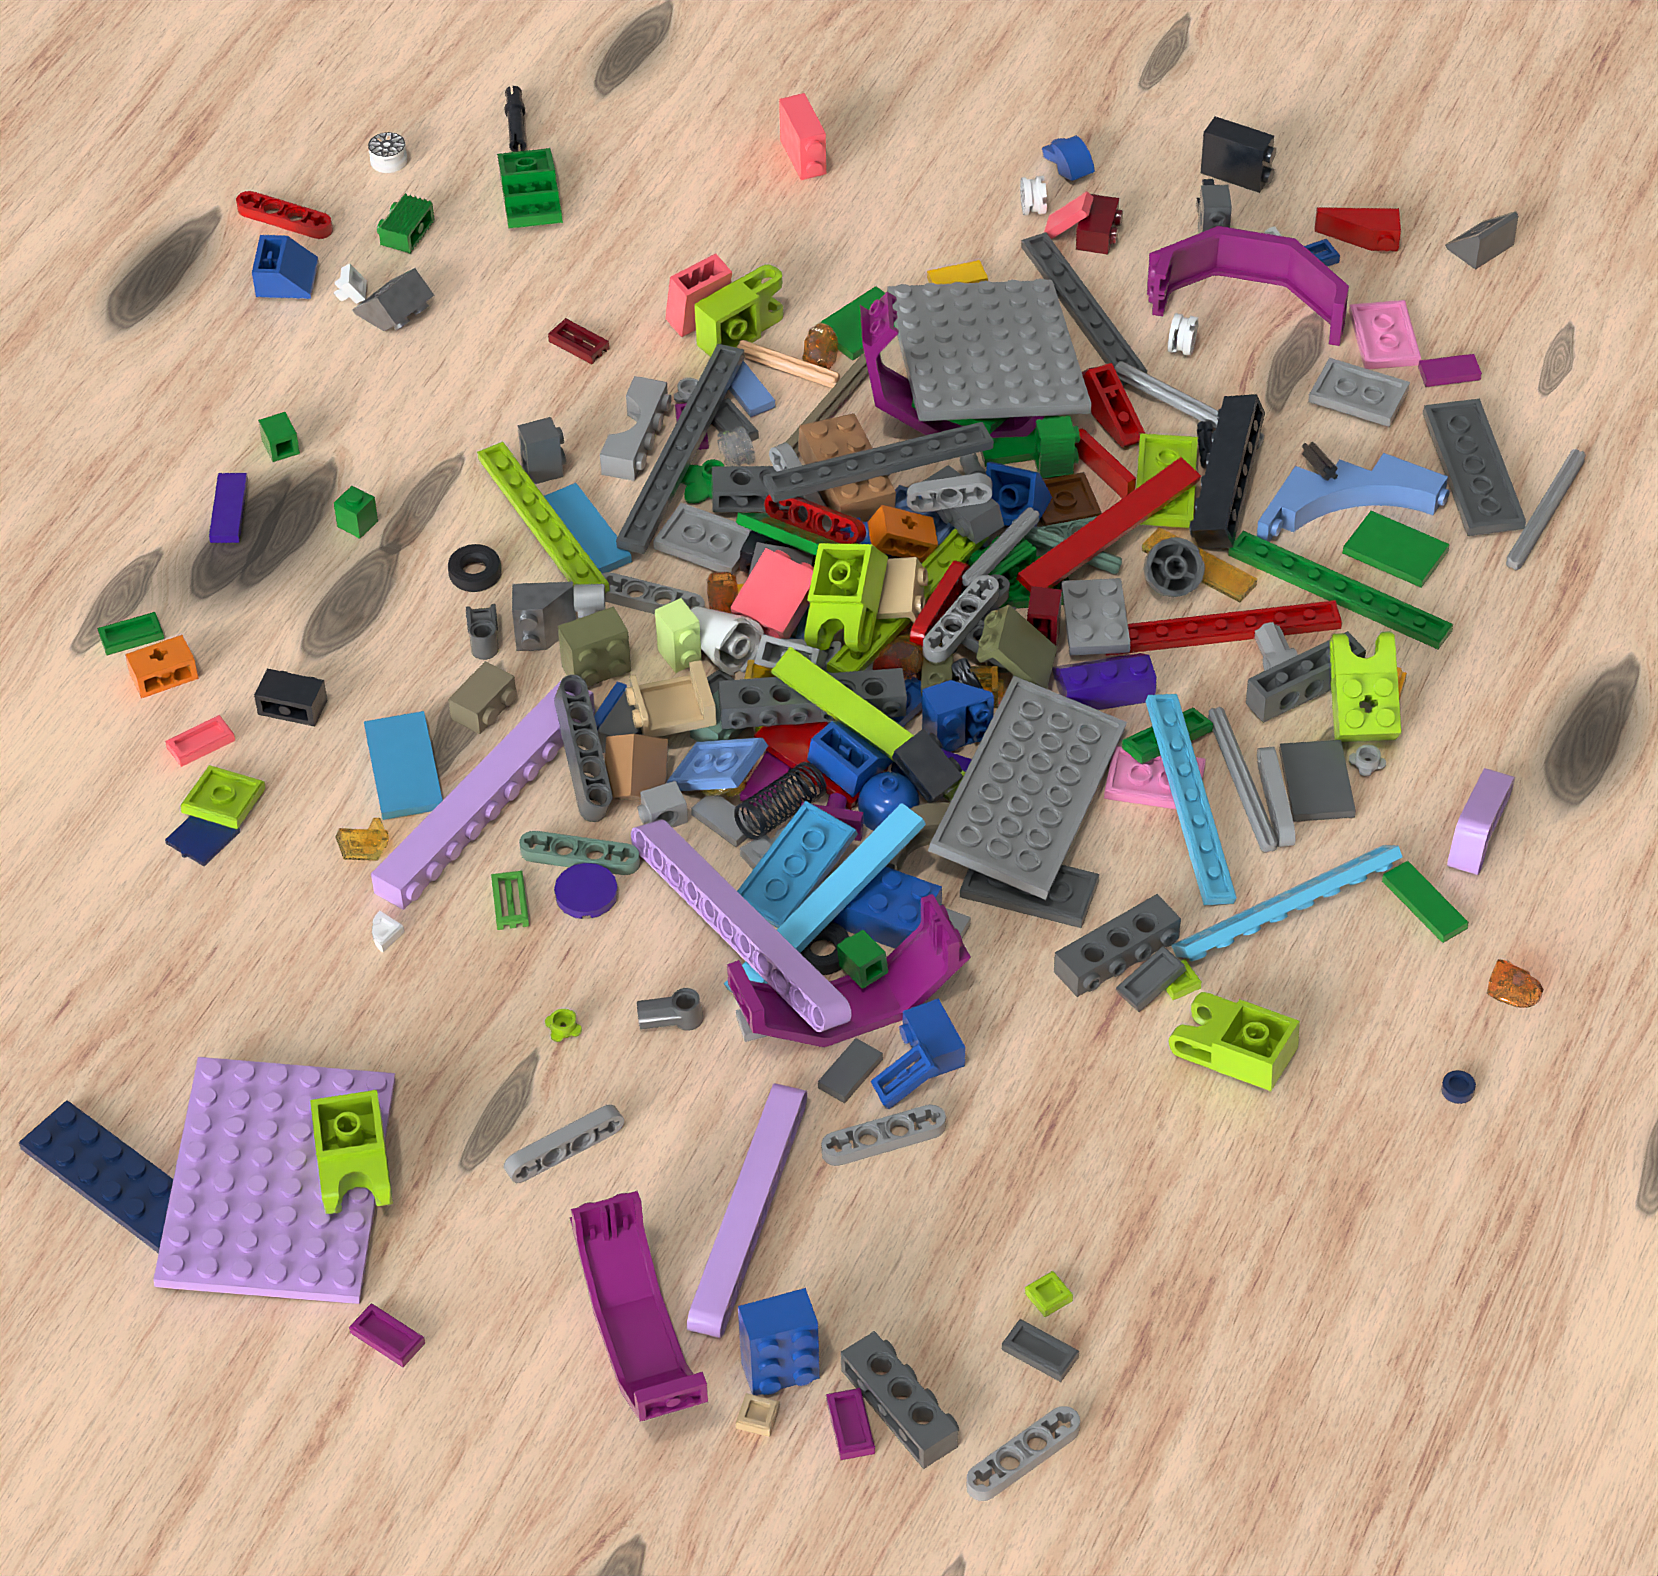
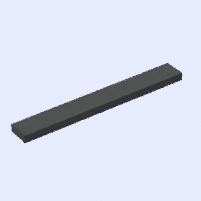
[1021,232,1148,385]
[763,422,994,502]

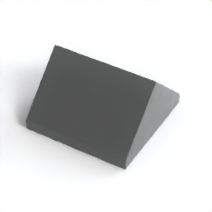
[1445,211,1519,270]

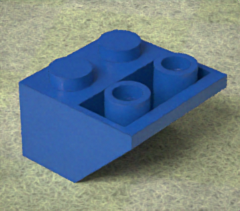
[252,235,319,299]
[922,680,994,752]
[807,721,894,797]

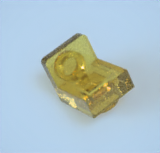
[969,666,1004,708]
[335,817,389,861]

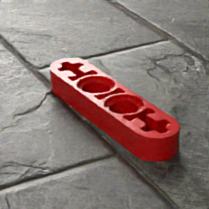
[236,191,333,239]
[764,494,866,544]
[909,560,970,648]

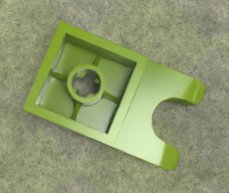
[694,264,784,357]
[804,543,888,652]
[1329,631,1401,742]
[1168,992,1300,1091]
[310,1090,393,1214]

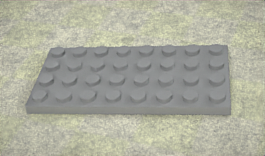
[928,676,1127,900]

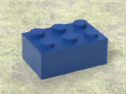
[831,866,942,949]
[738,1288,820,1396]

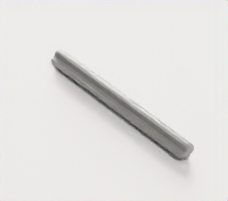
[1115,361,1264,449]
[1506,449,1586,570]
[1208,707,1278,853]

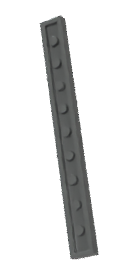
[616,344,745,554]

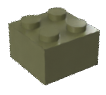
[558,606,631,687]

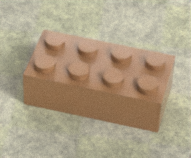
[798,413,896,522]

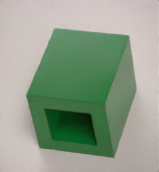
[258,412,300,462]
[334,486,378,539]
[837,929,888,989]

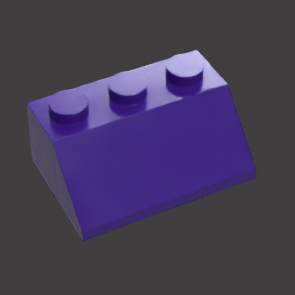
[1052,653,1157,710]

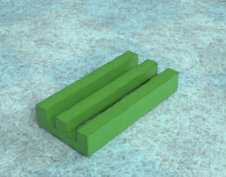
[491,870,529,930]

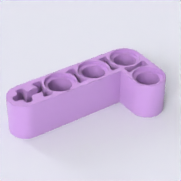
[1447,768,1515,875]

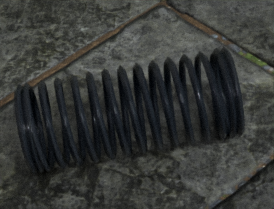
[734,762,826,840]

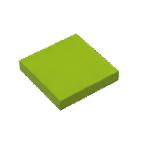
[181,765,265,829]

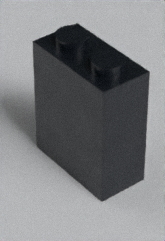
[1200,116,1276,193]

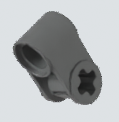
[466,604,498,660]

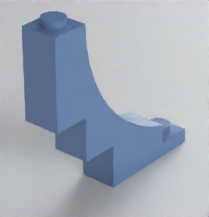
[1257,453,1450,542]

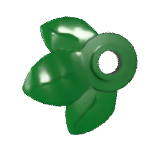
[681,459,725,504]

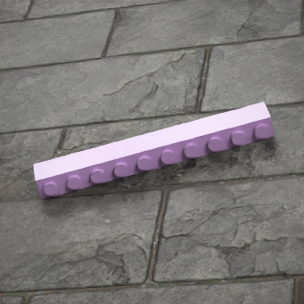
[371,681,595,910]

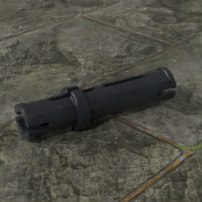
[504,86,526,152]

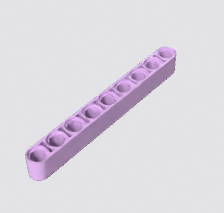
[687,1083,808,1338]

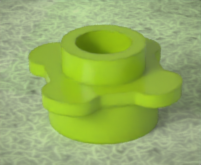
[545,1009,582,1042]

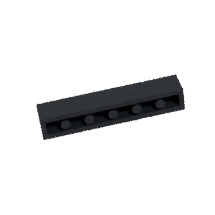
[1189,394,1265,549]

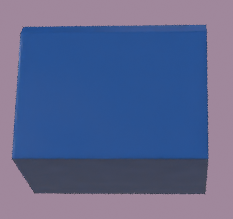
[986,462,1052,526]

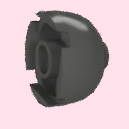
[1143,537,1205,598]

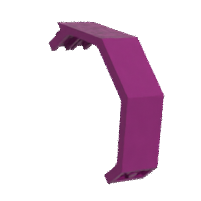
[1147,226,1349,346]
[860,292,1044,438]
[727,894,971,1048]
[569,1190,708,1422]

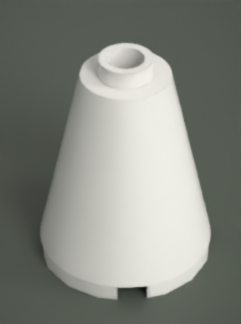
[691,607,764,675]

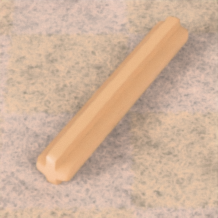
[737,340,840,388]

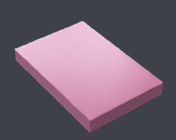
[1349,300,1421,369]
[1104,746,1206,809]

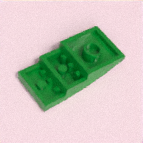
[497,148,563,229]

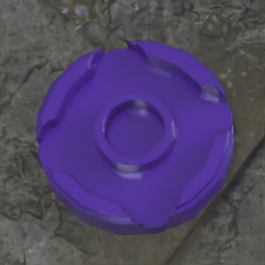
[554,863,618,919]

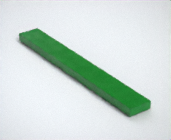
[1228,530,1453,650]

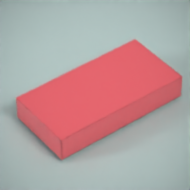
[1044,191,1093,239]
[165,715,235,767]

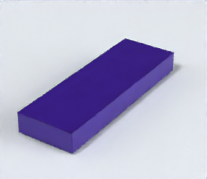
[209,473,248,543]

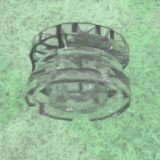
[717,426,755,466]

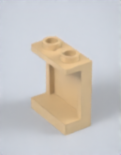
[876,557,928,623]
[625,660,716,737]

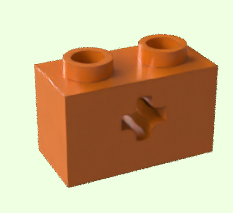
[867,505,938,563]
[125,635,199,699]

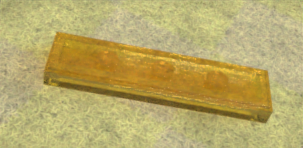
[1142,527,1257,603]

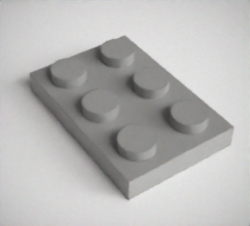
[1308,358,1410,427]
[653,503,751,577]
[1061,578,1130,655]

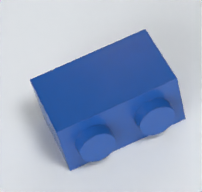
[899,998,965,1079]

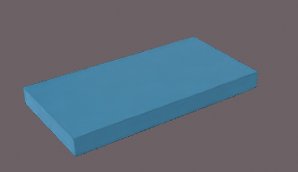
[544,483,632,573]
[364,711,443,820]
[737,801,858,928]

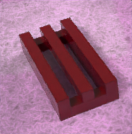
[548,318,610,365]

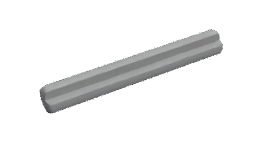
[962,507,1040,586]

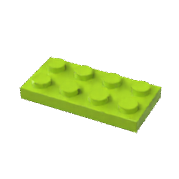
[1136,433,1198,528]

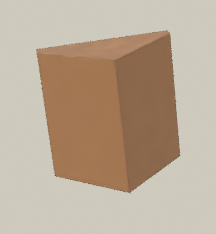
[605,734,668,800]

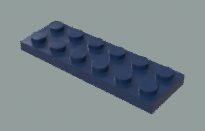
[19,1100,173,1254]

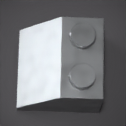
[352,268,434,331]
[512,582,576,651]

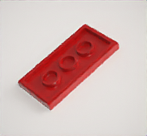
[754,722,889,810]

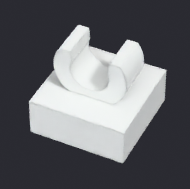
[334,264,367,304]

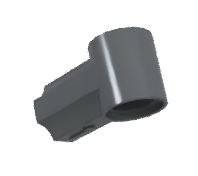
[637,988,703,1031]

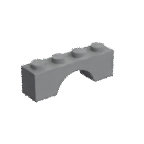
[600,376,671,481]

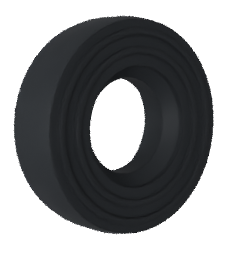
[448,544,501,592]
[800,922,849,975]

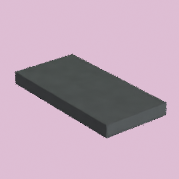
[960,865,1100,928]

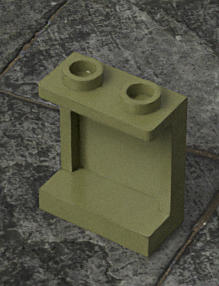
[976,604,1057,689]

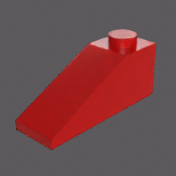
[1314,207,1401,251]
[1083,363,1146,448]

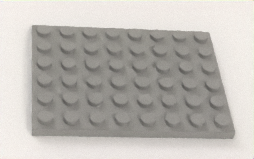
[887,279,1091,421]

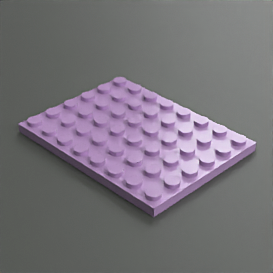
[153,1057,395,1304]

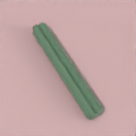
[1012,519,1122,574]

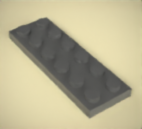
[1423,398,1526,536]

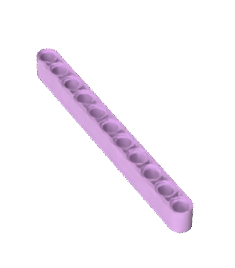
[631,819,851,1032]

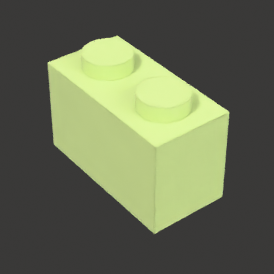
[655,598,702,673]

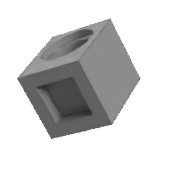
[637,781,688,828]

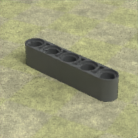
[554,674,612,822]

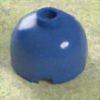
[858,771,920,831]

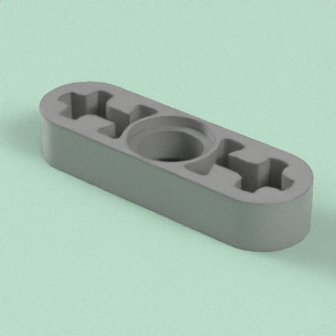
[907,473,992,512]

